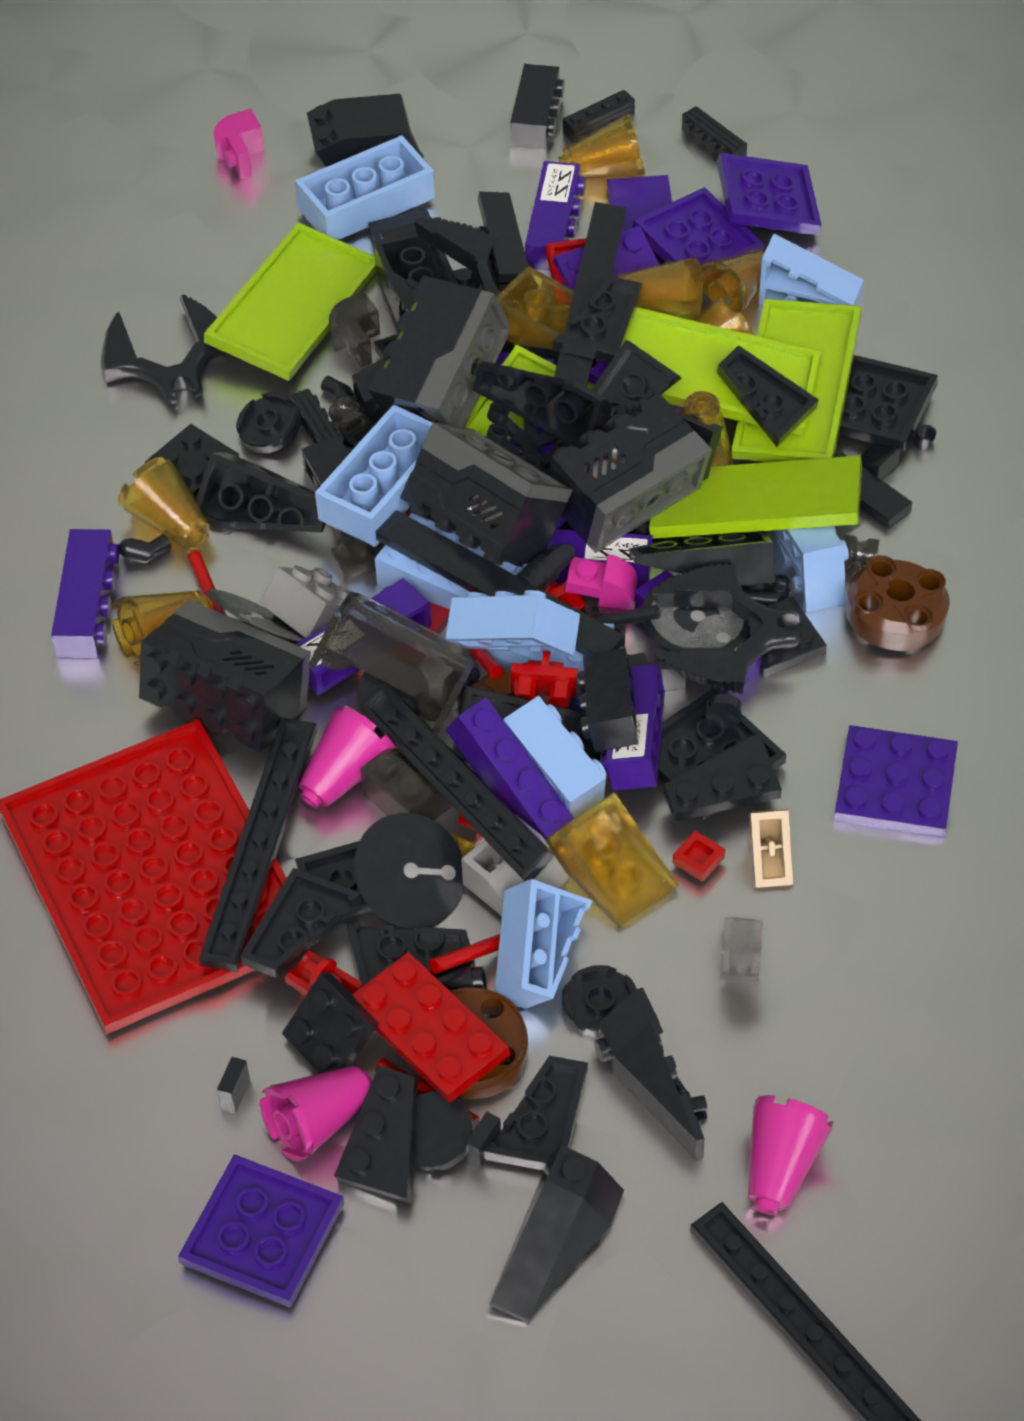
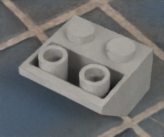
[259,565,360,638]
[461,815,569,916]

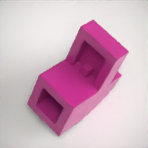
[214,108,264,179]
[565,554,638,616]

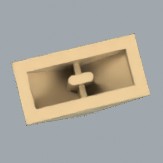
[748,809,793,887]

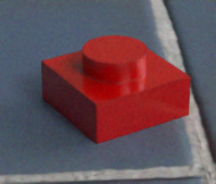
[672,831,725,882]

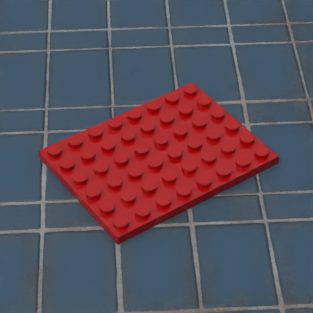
[0,719,319,1034]

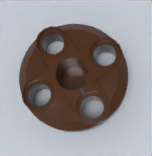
[845,555,950,651]
[433,987,528,1099]

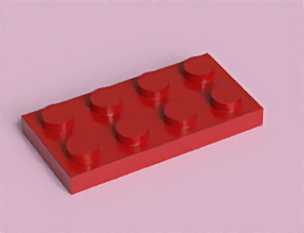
[352,952,510,1104]

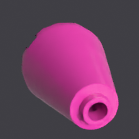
[299,706,396,809]
[259,1066,372,1161]
[747,1095,834,1215]

